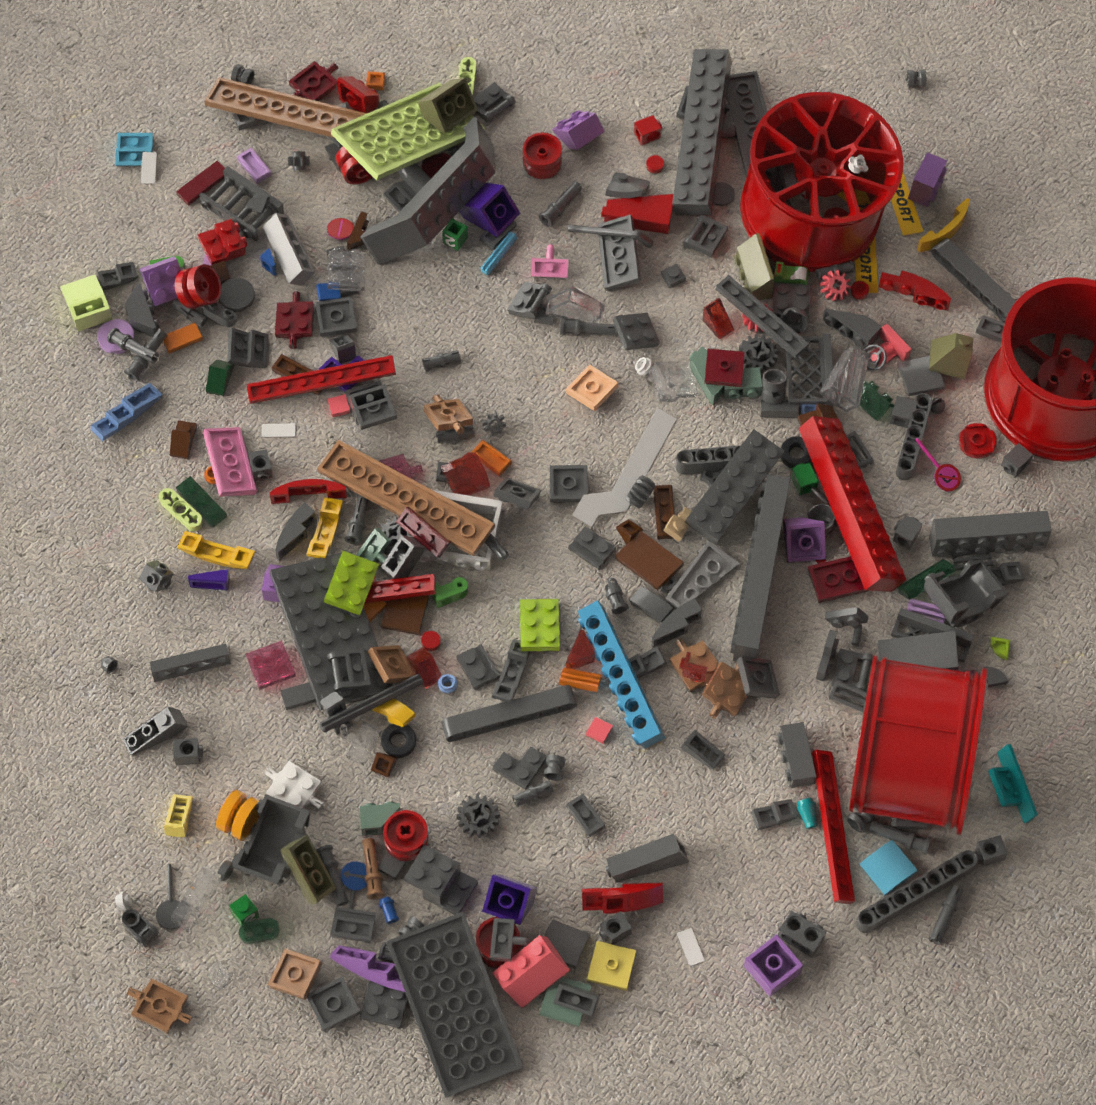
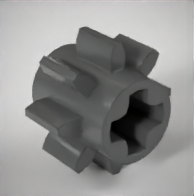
[288,151,310,170]
[482,411,506,436]

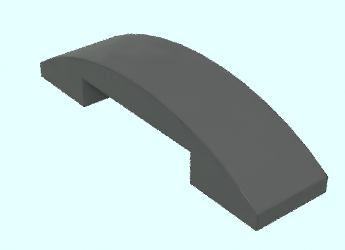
[492,639,530,703]

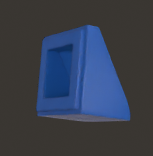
[260,248,277,276]
[316,283,341,301]

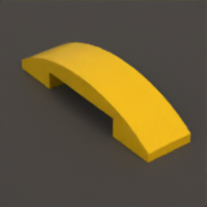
[917,198,970,253]
[307,497,343,559]
[178,531,255,569]

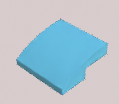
[115,133,154,166]
[860,840,918,896]

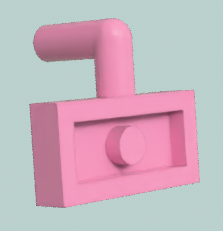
[531,244,568,278]

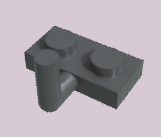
[825,607,869,646]
[490,918,529,962]

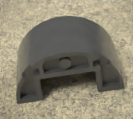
[924,558,1009,628]
[232,794,310,886]

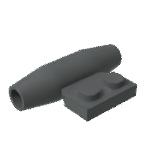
[383,163,431,212]

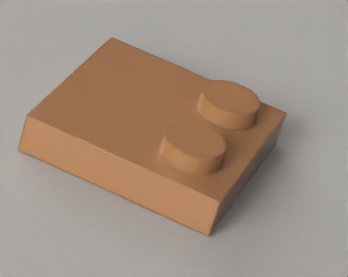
[367,645,416,683]
[268,949,323,1000]

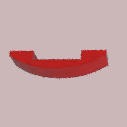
[269,479,347,504]

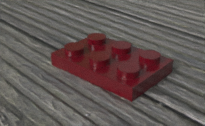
[807,556,868,603]

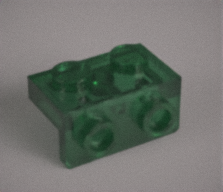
[849,380,895,421]

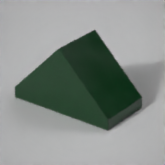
[206,359,235,397]

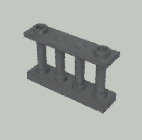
[200,166,284,242]

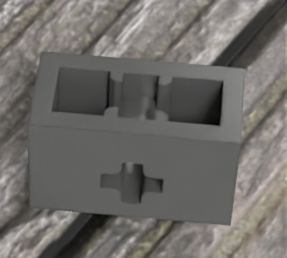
[381,535,426,578]

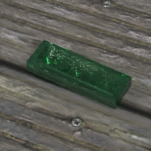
[176,476,227,528]
[897,559,956,600]

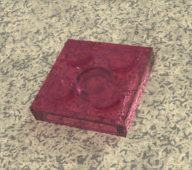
[245,640,296,690]

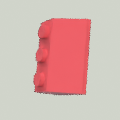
[493,935,571,1008]

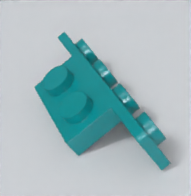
[988,744,1038,823]

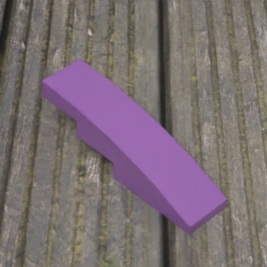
[330,945,405,992]

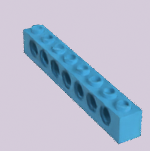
[578,600,666,749]

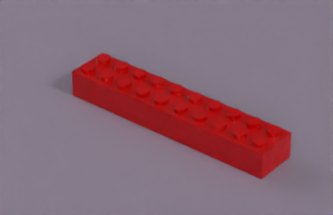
[798,416,906,592]

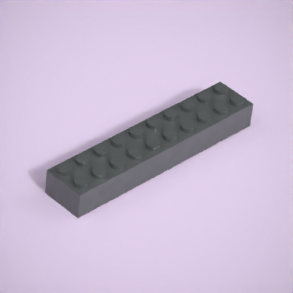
[672,49,732,215]
[730,474,790,661]

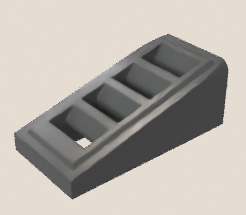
[320,692,353,735]
[680,730,725,770]

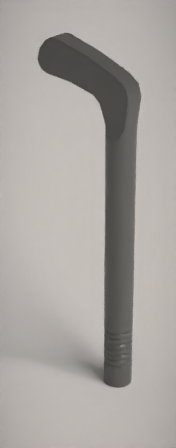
[568,224,654,248]

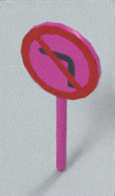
[916,438,961,492]

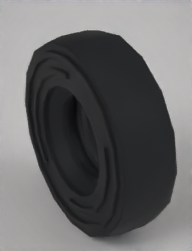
[781,436,812,468]
[381,724,416,758]

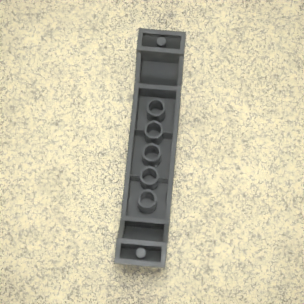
[360,117,495,264]

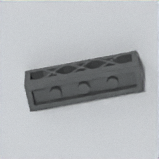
[891,608,974,663]
[150,643,231,682]

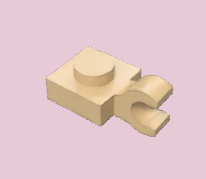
[663,507,692,542]

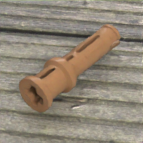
[362,838,385,900]

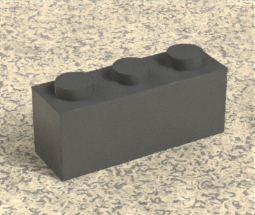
[777,722,816,788]

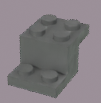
[345,380,397,430]
[404,845,478,915]

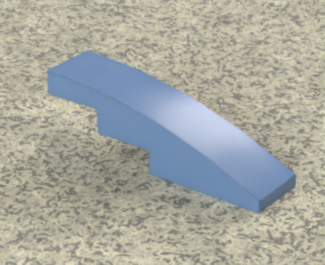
[90,383,162,441]

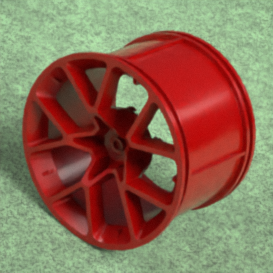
[740,92,904,272]
[984,277,1096,462]
[849,655,987,835]

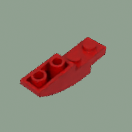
[878,270,951,311]
[582,883,663,914]

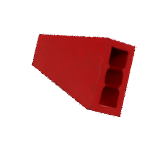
[601,194,674,234]

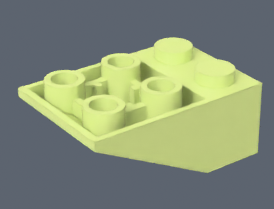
[60,275,113,332]

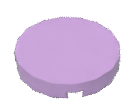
[97,319,135,354]

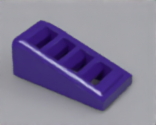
[188,569,230,591]

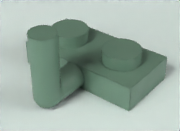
[357,528,391,564]

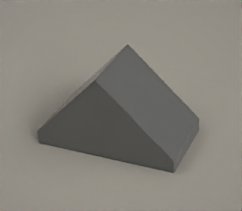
[329,334,356,364]

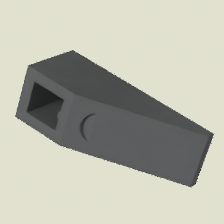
[823,309,882,349]
[123,707,188,756]

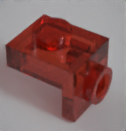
[679,652,707,682]

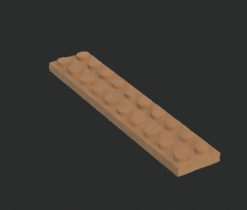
[204,77,367,138]
[317,440,495,556]

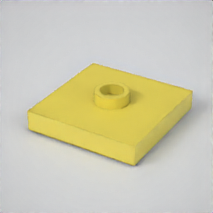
[587,941,636,991]

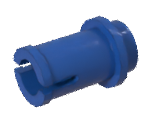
[379,896,399,924]

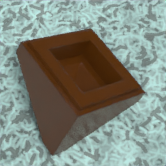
[616,519,643,544]
[371,752,398,778]

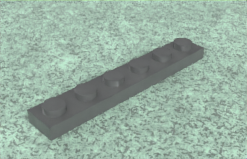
[715,275,809,359]

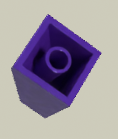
[459,183,521,237]
[482,874,538,925]

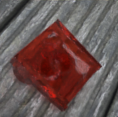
[440,452,490,496]

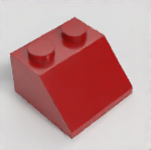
[337,76,380,113]

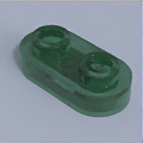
[239,918,280,944]

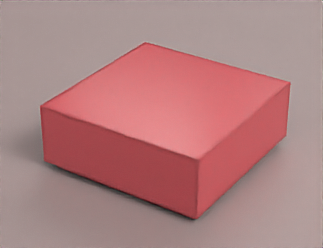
[328,394,350,417]
[586,717,613,744]

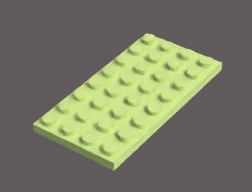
[331,83,485,180]

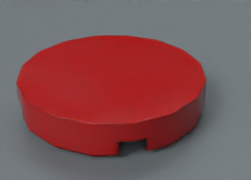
[959,423,997,459]

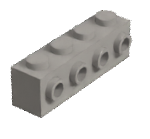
[263,213,315,286]

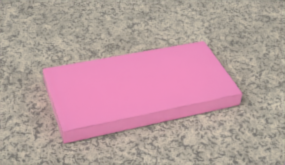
[203,427,257,497]

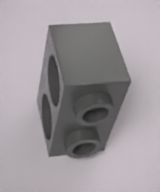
[778,910,826,958]

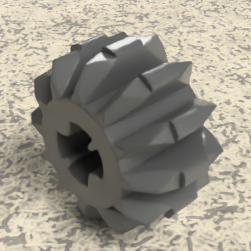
[626,475,655,508]

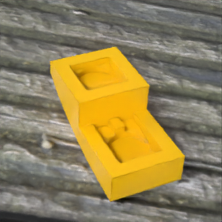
[372,699,416,727]

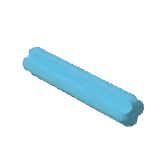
[481,231,517,275]

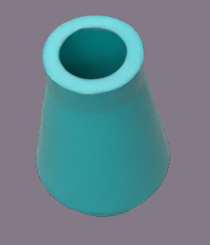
[796,798,818,829]

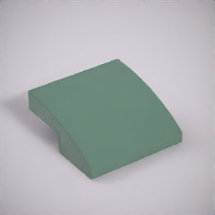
[540,977,592,1026]

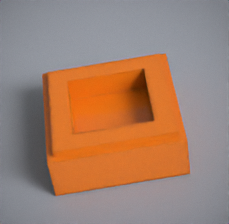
[366,72,385,91]

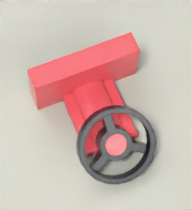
[861,324,911,371]

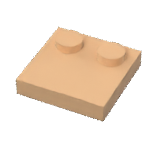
[566,365,619,411]

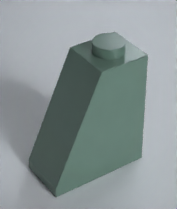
[689,347,725,405]

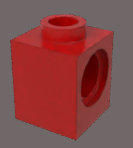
[634,115,663,146]

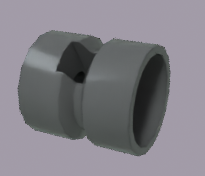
[761,369,787,404]

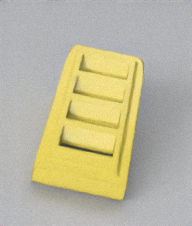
[164,794,193,837]

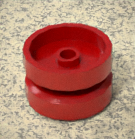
[523,132,562,179]
[335,147,374,185]
[175,264,221,309]
[383,810,429,861]
[476,917,521,969]

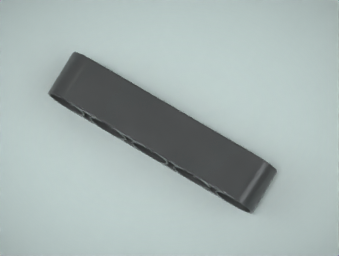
[896,393,932,480]
[675,445,741,474]

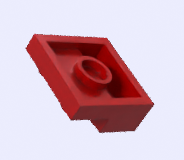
[198,219,248,265]

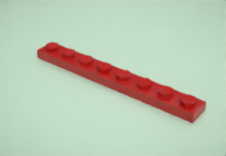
[247,355,396,404]
[812,749,855,904]

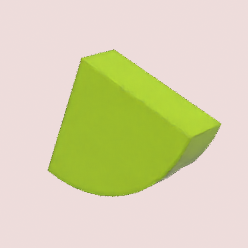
[990,637,1010,660]

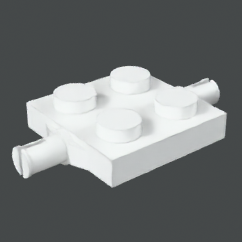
[264,761,324,810]

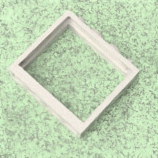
[419,490,503,571]

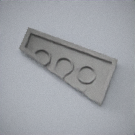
[664,541,739,609]

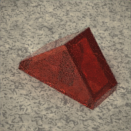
[702,298,734,339]
[566,630,595,670]
[406,647,442,688]

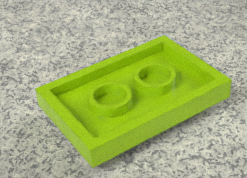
[323,551,379,615]
[520,599,560,651]

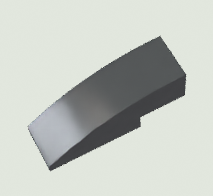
[275,502,316,561]
[652,598,702,648]

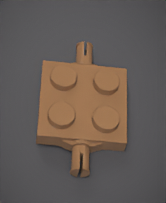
[424,394,473,435]
[670,638,719,692]
[702,662,747,719]
[127,978,192,1034]

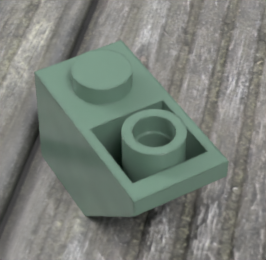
[724,367,762,399]
[360,802,401,836]

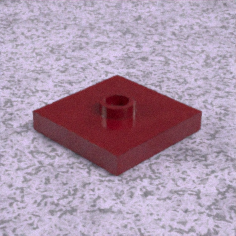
[704,348,745,387]

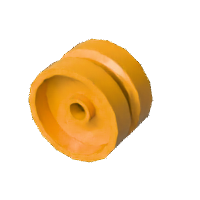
[216,789,259,841]

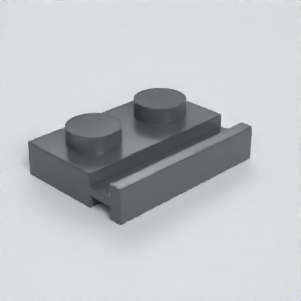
[568,526,616,570]
[456,644,500,690]
[330,906,376,943]

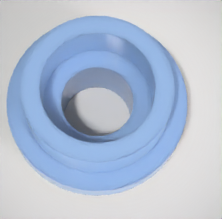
[438,674,458,693]

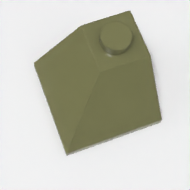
[929,333,973,379]

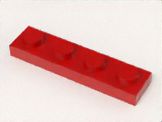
[364,574,436,604]

